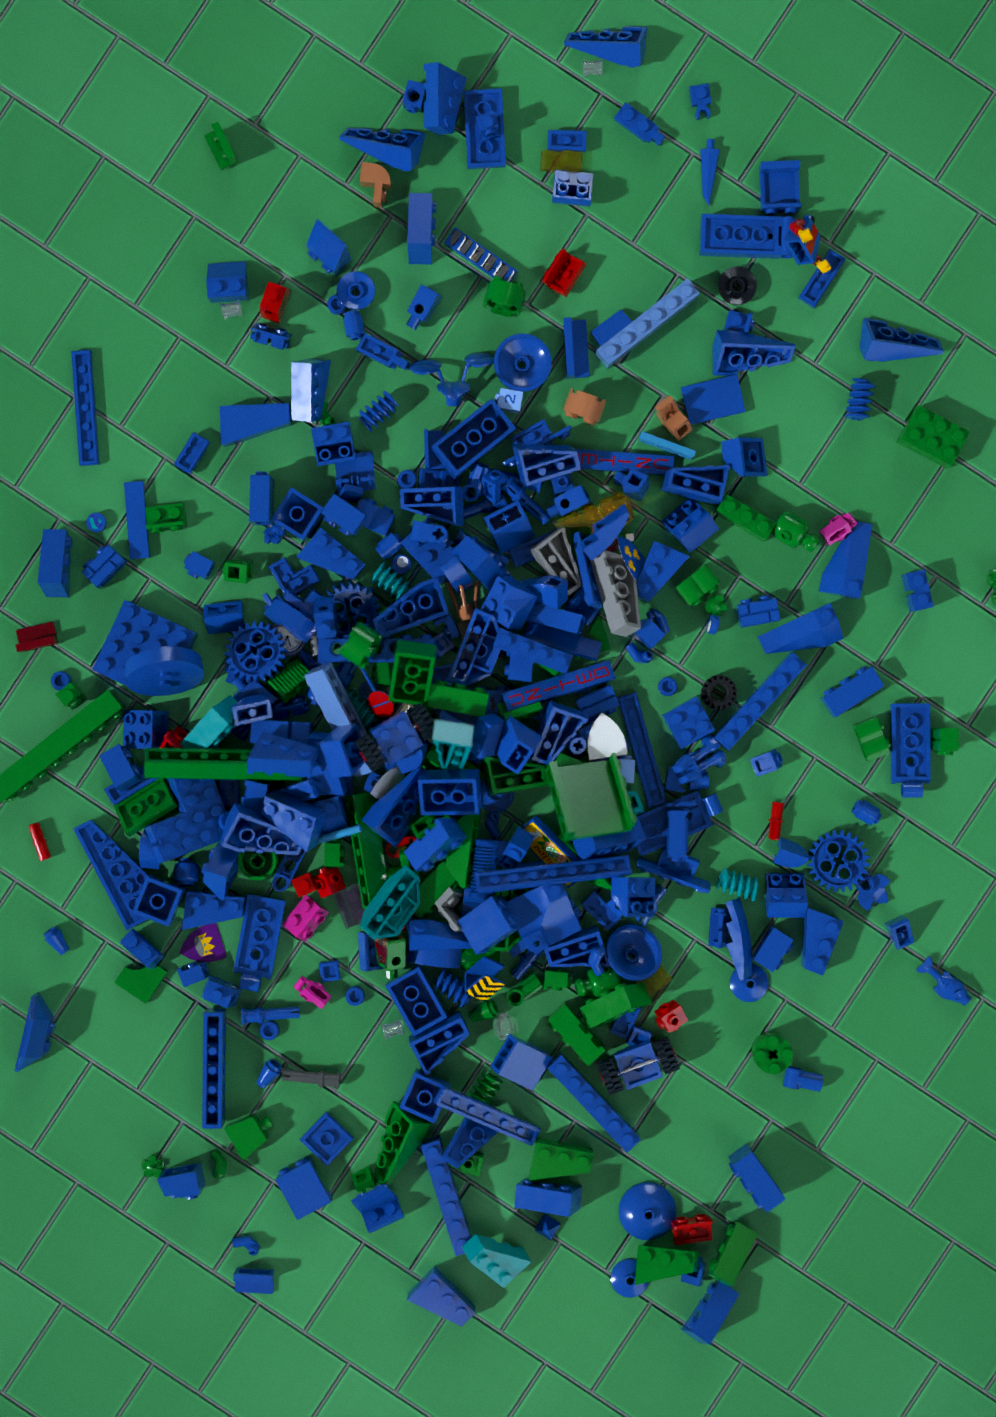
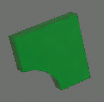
[114,964,168,1004]

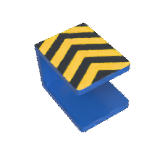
[465,956,505,1002]

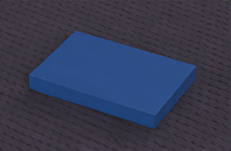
[680,374,746,425]

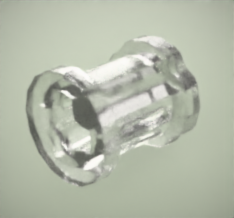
[582,59,603,77]
[220,299,243,320]
[381,1018,405,1040]

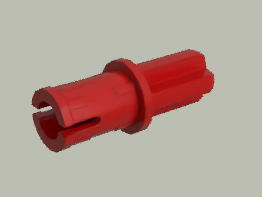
[768,802,784,840]
[29,823,51,861]

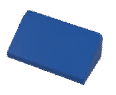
[590,309,632,347]
[358,932,384,971]

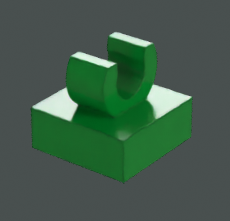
[352,1166,375,1193]

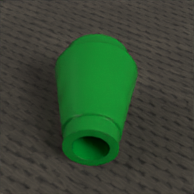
[469,1000,499,1023]

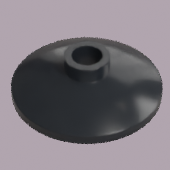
[718,266,757,305]

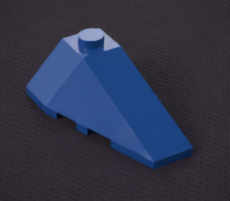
[860,318,943,362]

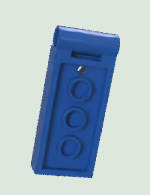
[699,214,796,259]

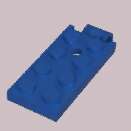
[890,703,931,798]
[636,790,724,856]
[233,894,286,992]

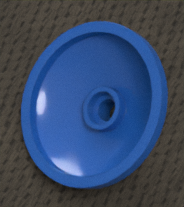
[494,333,552,392]
[606,925,662,981]
[619,1182,676,1240]

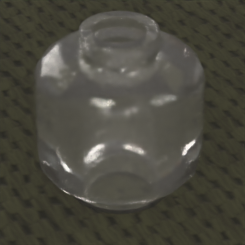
[492,1012,519,1042]

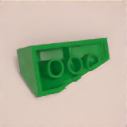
[374,1101,431,1186]

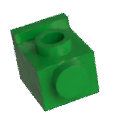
[222,559,253,584]
[55,682,87,709]
[324,839,345,867]
[543,968,572,991]
[457,1152,484,1177]

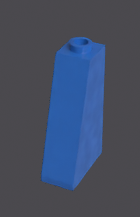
[220,403,292,447]

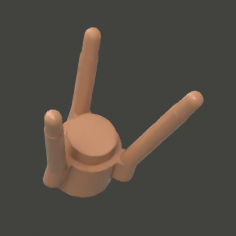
[446,581,479,622]

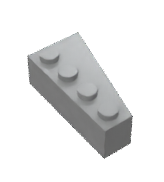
[590,550,641,637]

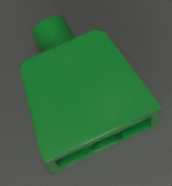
[224,1113,274,1160]

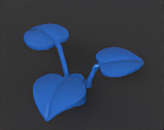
[407,352,494,406]

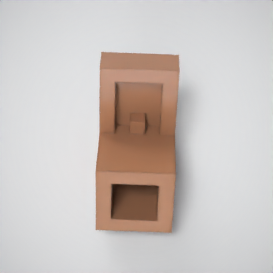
[360,162,392,208]
[655,395,693,441]

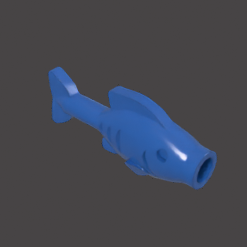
[916,956,971,1006]

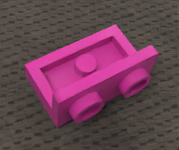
[282,895,329,942]

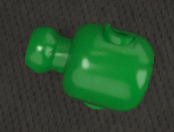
[772,511,820,552]
[574,966,623,998]

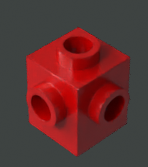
[159,726,188,748]
[312,866,346,898]
[654,999,688,1033]

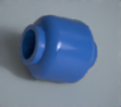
[174,858,199,887]

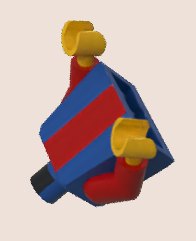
[784,215,831,273]

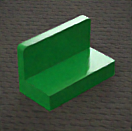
[497,702,542,724]

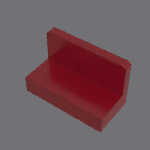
[15,622,59,653]

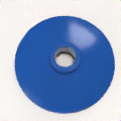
[337,271,375,310]
[730,964,768,1002]
[611,1259,648,1298]

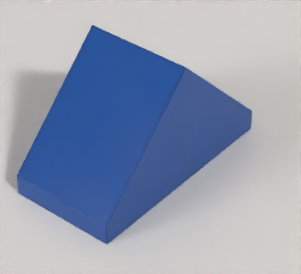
[884,915,915,950]

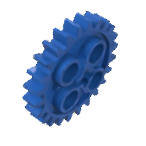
[321,582,380,639]
[224,621,287,684]
[807,830,870,892]

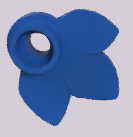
[856,874,890,910]

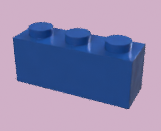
[821,666,884,717]

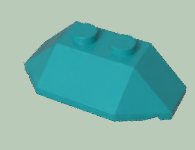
[360,866,420,940]

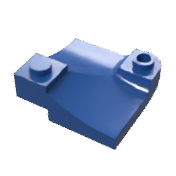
[506,884,582,953]

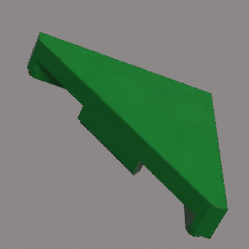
[576,615,611,659]

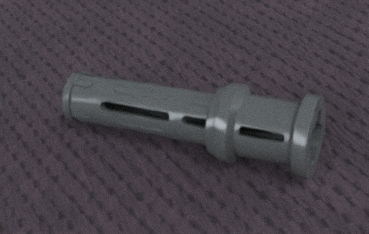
[282,1068,341,1089]

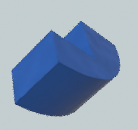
[439,555,474,596]
[264,599,316,642]
[406,944,462,968]

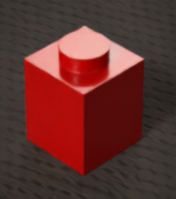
[291,871,317,898]

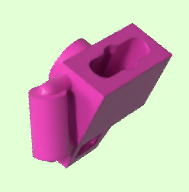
[819,512,858,546]
[294,976,332,1009]

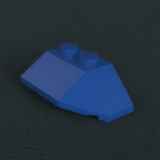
[447,608,501,686]
[14,993,55,1072]

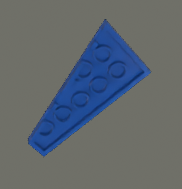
[73,819,149,930]

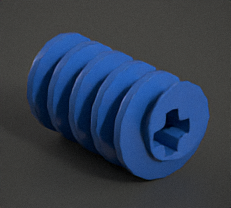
[844,378,876,421]
[358,391,400,433]
[434,968,472,1008]

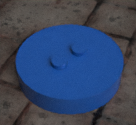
[124,646,204,696]

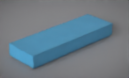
[638,431,696,460]

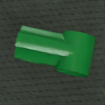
[506,973,543,1006]

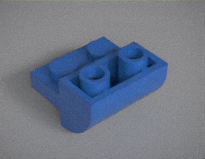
[552,170,593,207]

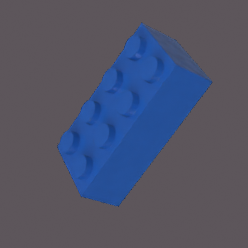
[431,398,516,480]

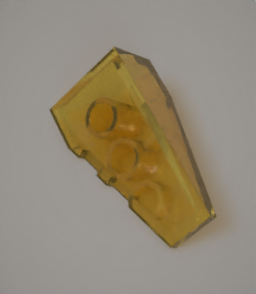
[553,491,635,528]

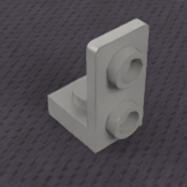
[435,887,463,932]

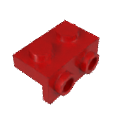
[542,248,586,297]
[671,1214,713,1246]

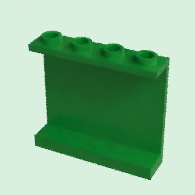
[545,753,637,841]

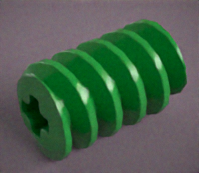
[468,1072,504,1104]

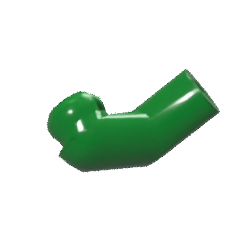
[318,402,336,426]
[209,1149,227,1179]

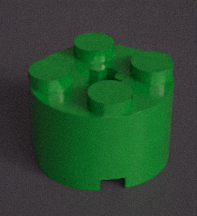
[483,276,526,317]
[340,622,384,669]
[238,851,279,880]
[751,1032,793,1075]

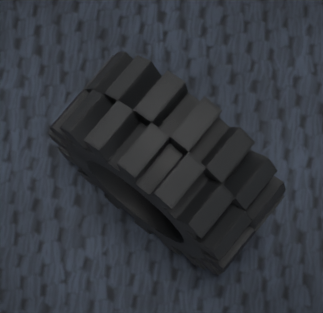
[701,675,737,710]

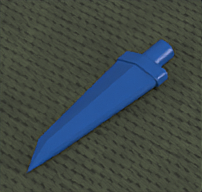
[700,139,720,206]

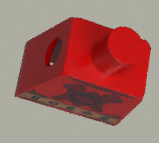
[260,281,292,324]

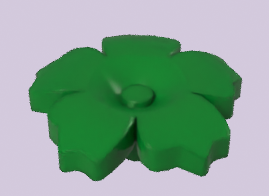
[704,595,728,616]
[141,1155,165,1178]

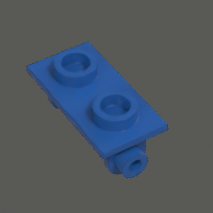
[250,323,292,350]
[271,695,309,721]
[708,908,730,948]

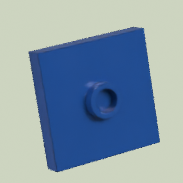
[300,1111,354,1166]

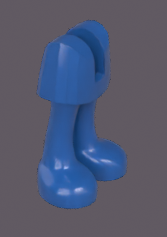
[672,734,726,784]

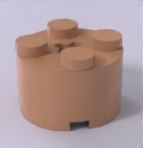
[563,388,606,426]

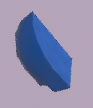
[773,837,809,868]

